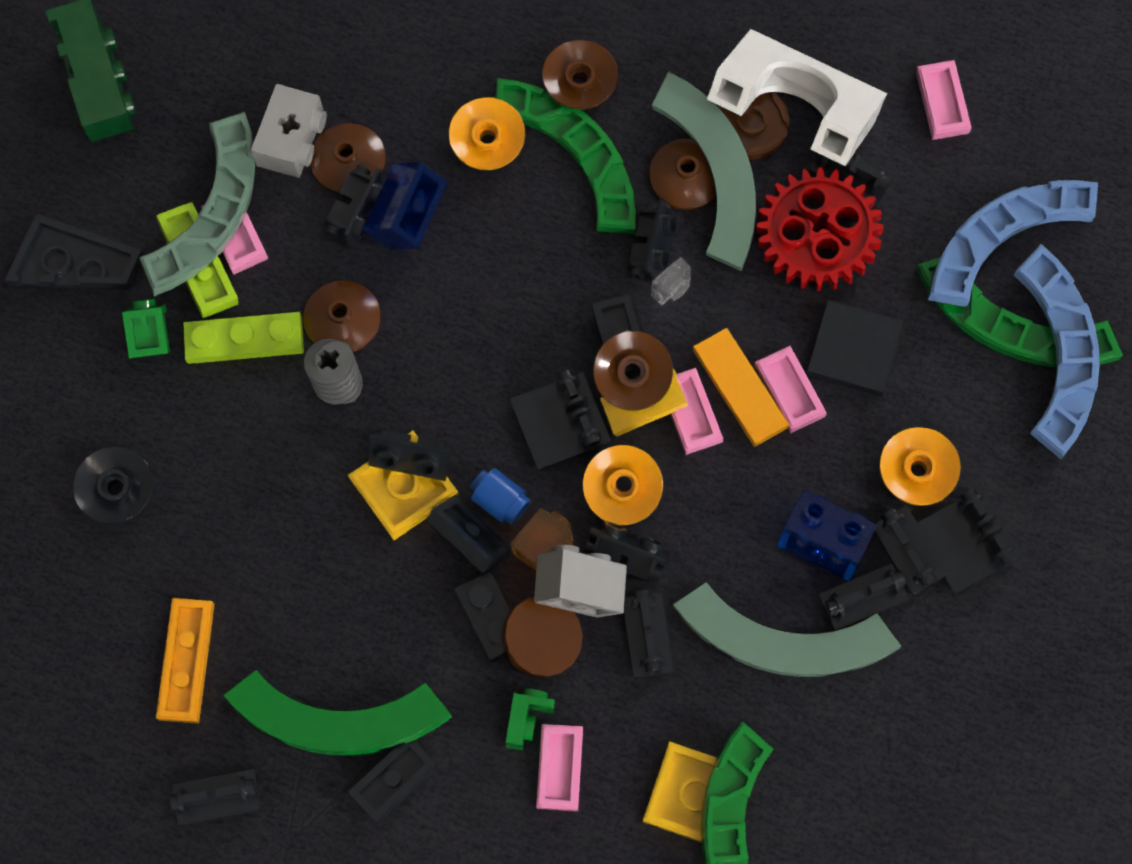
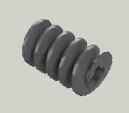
[304,339,363,405]

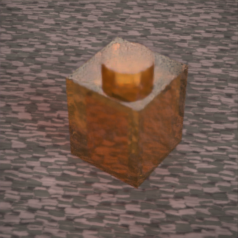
[510,507,573,572]

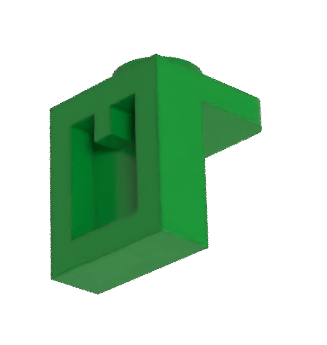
[122,298,170,358]
[506,689,555,751]

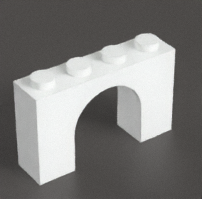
[707,29,887,166]

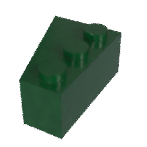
[45,0,137,142]

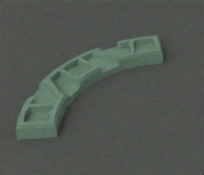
[652,72,756,271]
[140,112,255,296]
[673,582,901,677]

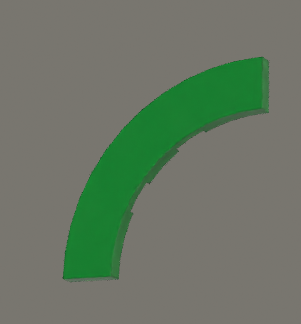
[495,78,636,234]
[916,257,1123,367]
[223,670,452,755]
[701,721,774,864]

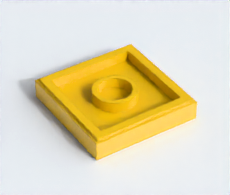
[348,431,459,540]
[643,741,717,842]

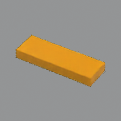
[693,328,789,447]
[156,598,215,724]

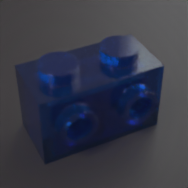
[364,161,448,250]
[777,490,877,581]

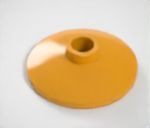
[449,98,525,170]
[880,427,961,506]
[583,445,663,525]

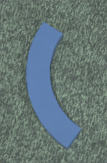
[928,180,1098,307]
[1014,244,1100,459]

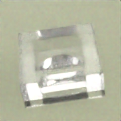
[651,257,691,306]

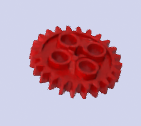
[757,167,883,291]

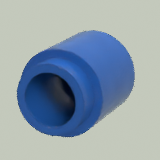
[470,468,531,526]

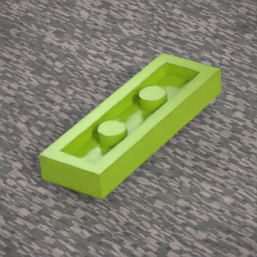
[156,202,239,319]
[184,312,304,364]

